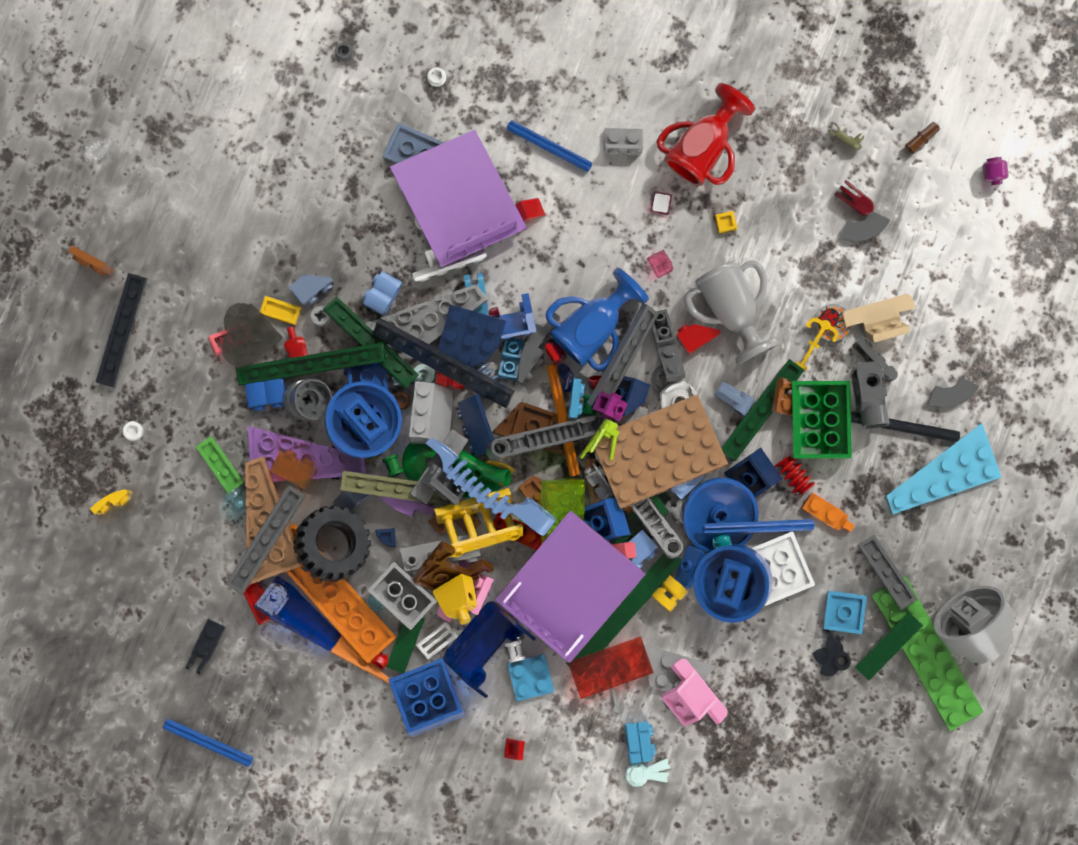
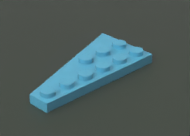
[885,423,1001,514]

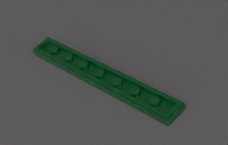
[235,342,386,386]
[566,548,682,676]

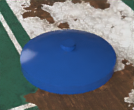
[682,477,759,553]

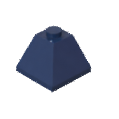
[615,376,650,416]

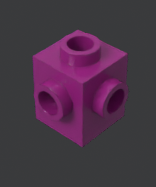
[592,391,628,421]

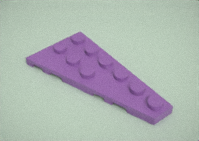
[248,426,366,482]

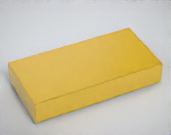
[259,296,302,326]

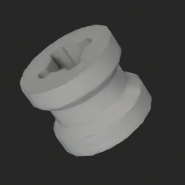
[311,306,331,327]

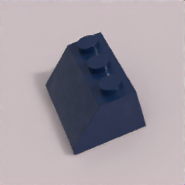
[455,393,498,458]

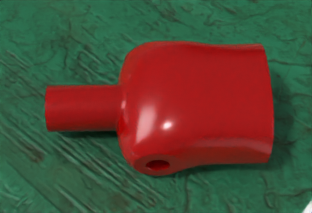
[284,327,309,358]

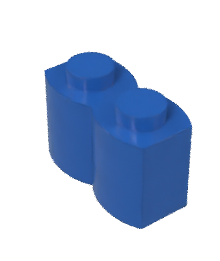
[245,379,286,411]

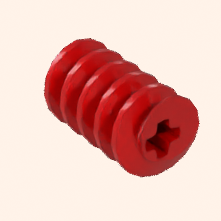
[774,454,815,497]

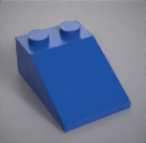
[563,498,630,542]

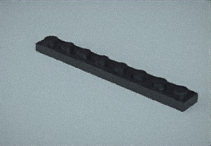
[372,318,515,408]

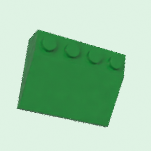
[792,381,852,459]

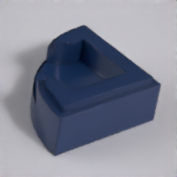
[375,528,396,547]

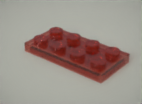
[568,636,654,699]

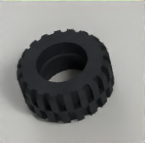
[293,505,371,582]

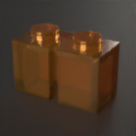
[270,449,318,489]

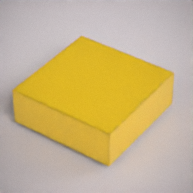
[714,211,738,234]

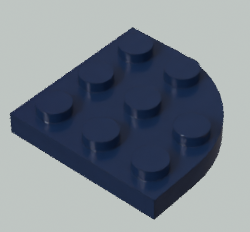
[438,305,507,367]

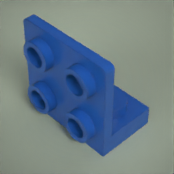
[497,293,536,339]

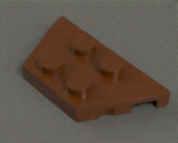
[492,402,563,456]

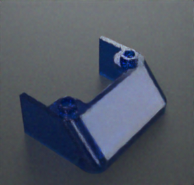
[443,601,536,698]

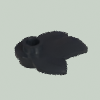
[813,637,851,677]

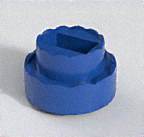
[324,381,402,459]
[693,544,773,623]

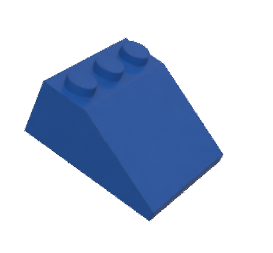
[388,658,466,737]

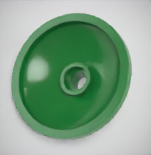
[402,443,456,482]

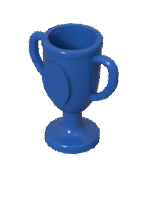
[546,267,649,371]

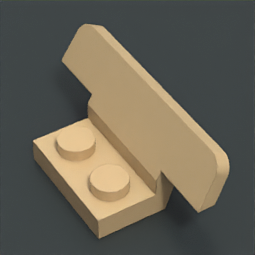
[842,294,916,342]

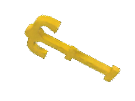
[796,318,838,370]

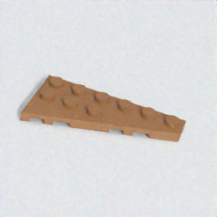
[245,456,303,584]

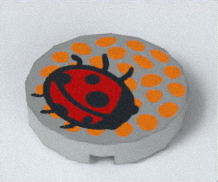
[814,304,852,342]

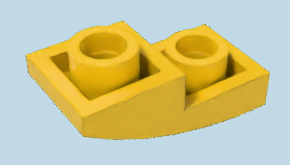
[90,489,132,515]

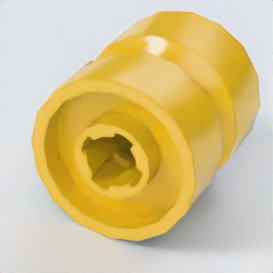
[652,575,688,612]

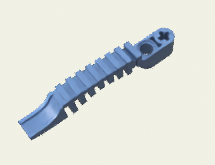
[426,438,556,536]

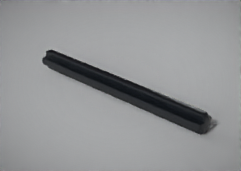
[851,411,960,442]

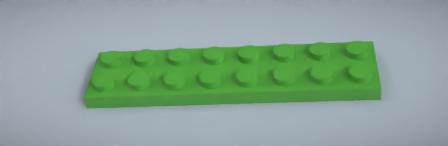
[871,576,984,731]

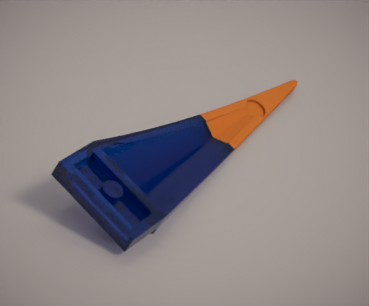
[254,575,390,684]

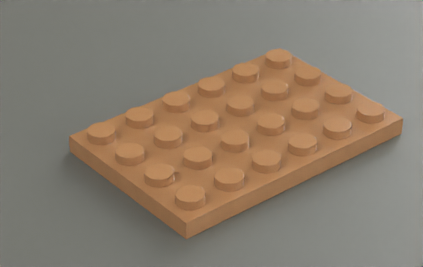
[590,394,728,510]

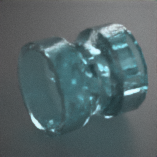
[223,487,246,513]
[368,594,386,611]

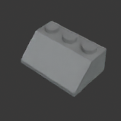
[409,382,454,445]
[367,562,437,630]

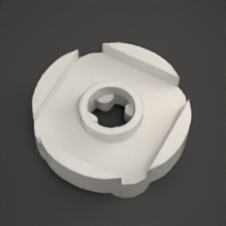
[660,381,697,409]

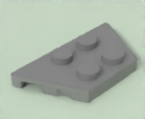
[643,644,715,692]

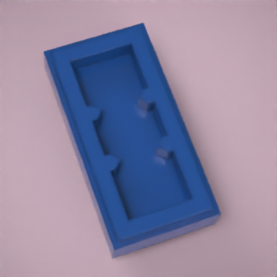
[674,545,705,588]

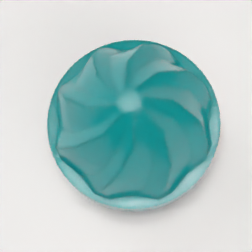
[712,534,731,549]

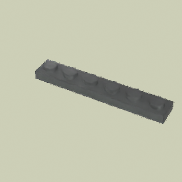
[587,303,659,407]
[226,485,306,595]

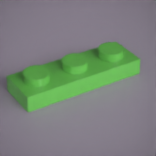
[196,436,245,494]

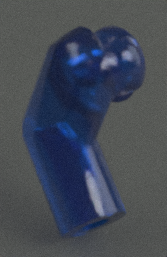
[557,364,574,392]

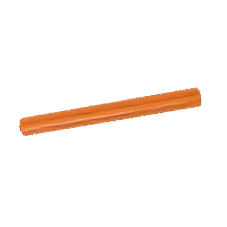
[547,364,580,476]

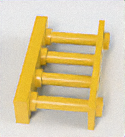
[434,488,523,557]

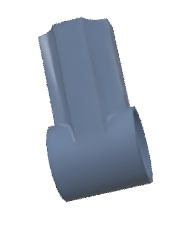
[715,381,755,417]

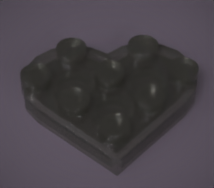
[221,303,283,368]

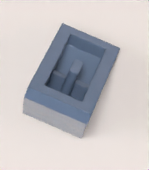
[333,491,370,512]

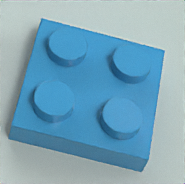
[568,378,585,421]
[823,590,867,634]
[507,654,554,701]

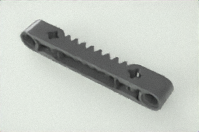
[486,414,617,460]

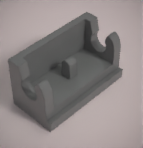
[421,463,465,506]

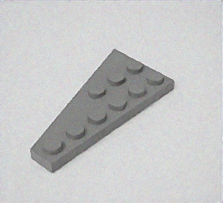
[365,284,488,363]

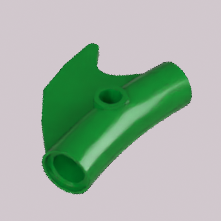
[454,450,511,498]

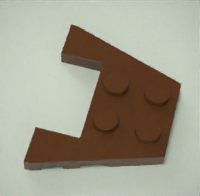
[412,541,494,591]

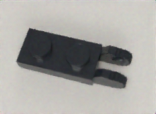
[186,618,226,675]

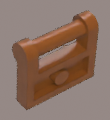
[772,378,792,416]

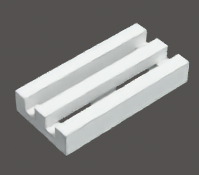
[416,621,458,660]

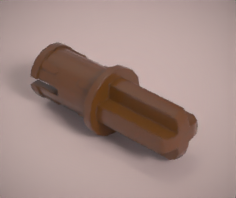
[905,122,940,154]

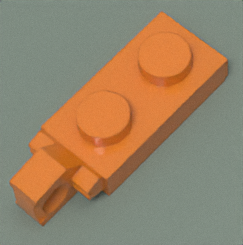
[801,492,855,532]

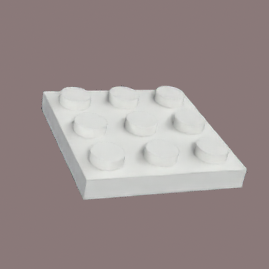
[752,531,815,606]

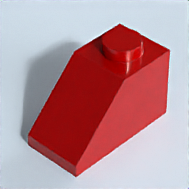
[675,324,721,355]

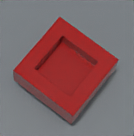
[504,738,525,760]

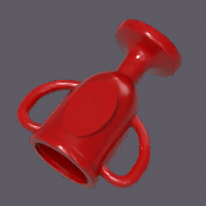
[656,83,756,186]

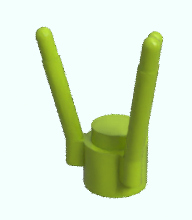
[580,419,620,460]

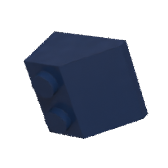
[724,447,783,498]

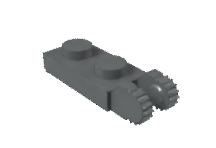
[853,337,898,382]

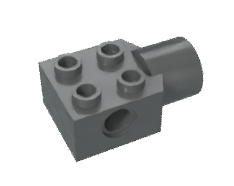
[851,361,890,429]

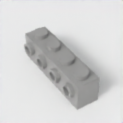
[401,533,483,575]

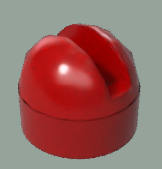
[588,375,602,390]
[371,652,389,669]

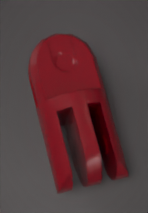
[834,180,875,216]

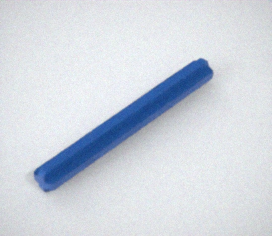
[507,120,592,172]
[163,719,253,767]

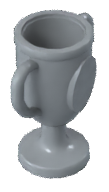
[684,260,779,365]

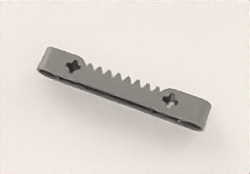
[595,451,683,558]

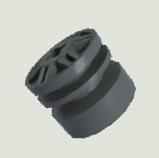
[283,379,332,420]

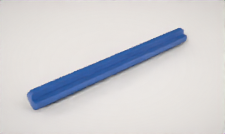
[702,519,815,535]

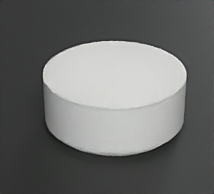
[123,421,143,441]

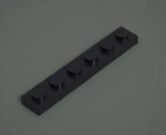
[96,273,148,388]

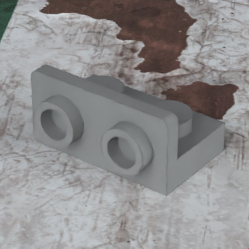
[604,128,643,156]

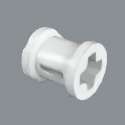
[505,640,526,663]

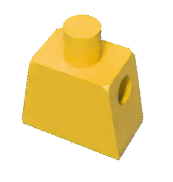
[433,574,477,624]

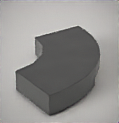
[839,212,890,242]
[927,378,979,408]

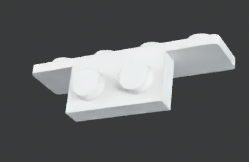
[412,247,487,282]

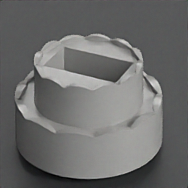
[934,586,1015,664]

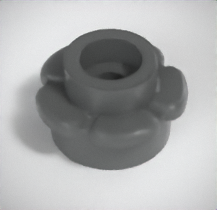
[335,43,353,61]

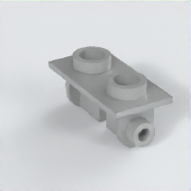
[584,463,615,501]

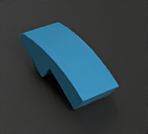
[498,338,525,381]

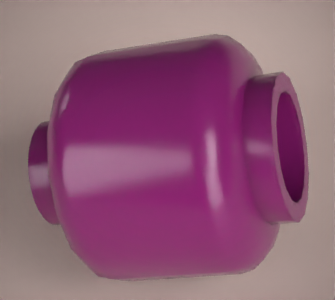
[982,157,1009,185]

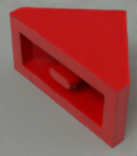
[515,198,546,224]

